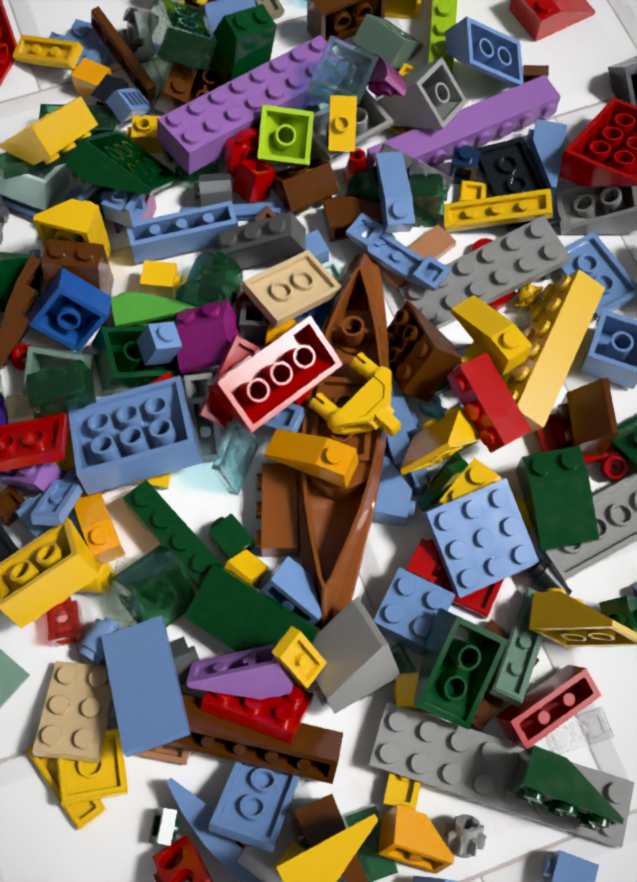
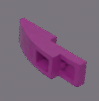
[351,53,407,97]

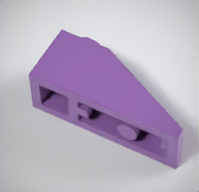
[186,643,294,700]

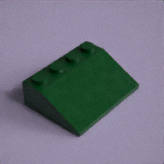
[65,129,181,195]

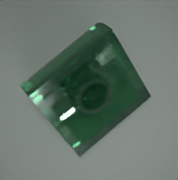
[175,251,244,308]

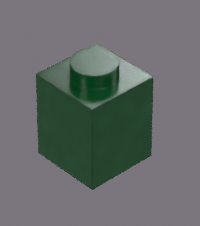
[208,513,255,561]

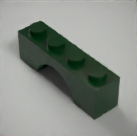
[123,480,223,590]

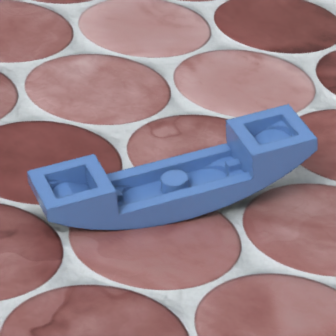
[346,213,451,291]

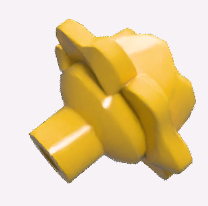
[514,283,543,312]

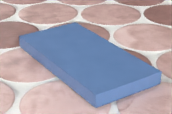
[101,615,191,757]

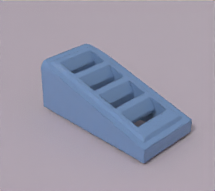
[105,88,153,122]

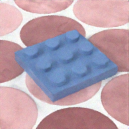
[422,478,539,598]

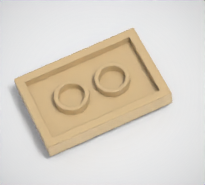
[241,250,343,328]
[32,661,113,763]

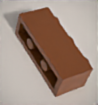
[255,463,298,557]

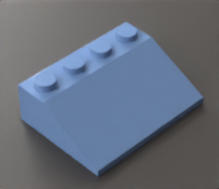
[68,376,203,495]

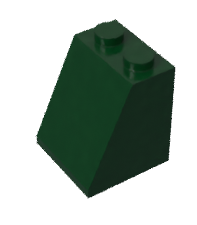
[200,4,277,86]

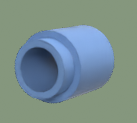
[77,616,121,665]

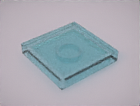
[211,418,259,496]

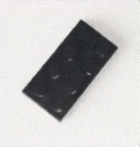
[475,137,561,233]

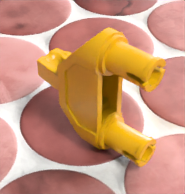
[309,352,401,437]

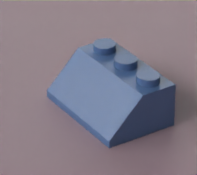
[445,16,524,87]

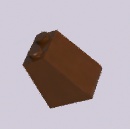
[41,238,114,327]

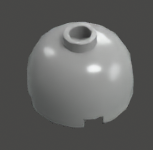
[122,7,166,60]

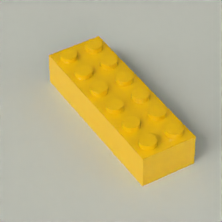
[502,269,605,434]

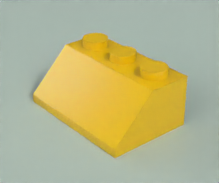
[0,96,98,165]
[33,199,112,260]
[0,517,100,629]

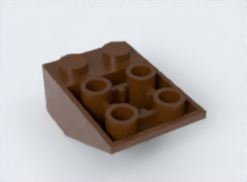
[153,52,220,114]
[387,301,462,403]

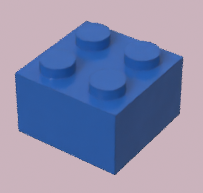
[29,268,111,352]

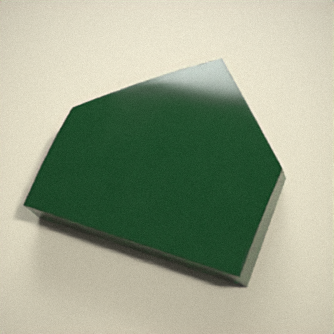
[416,452,469,512]

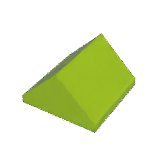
[257,104,314,166]

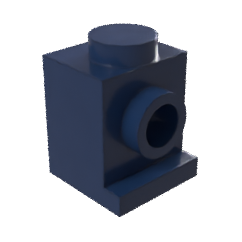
[449,146,480,185]

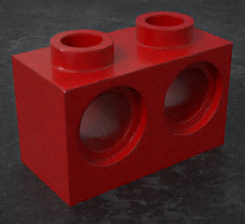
[152,834,213,882]

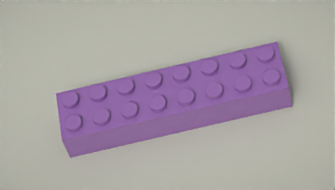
[157,35,352,174]

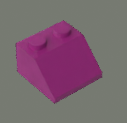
[174,300,240,374]

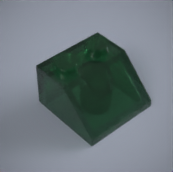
[112,544,195,627]

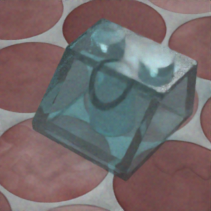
[307,35,379,105]

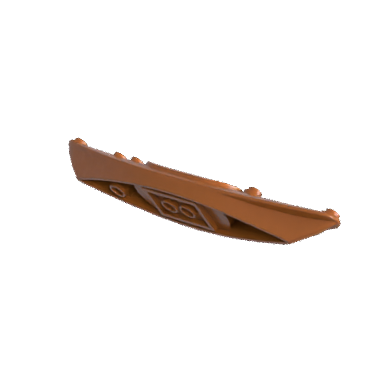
[298,252,389,630]

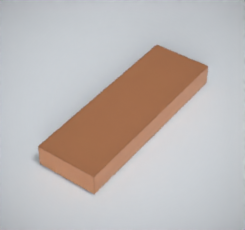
[380,224,456,292]

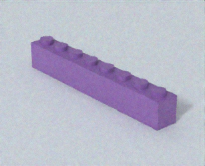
[366,75,561,183]

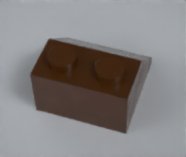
[271,158,339,213]
[557,378,618,457]

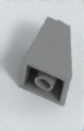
[376,57,468,130]
[313,597,401,714]

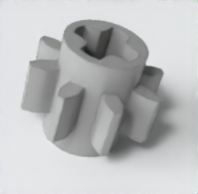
[444,814,487,858]

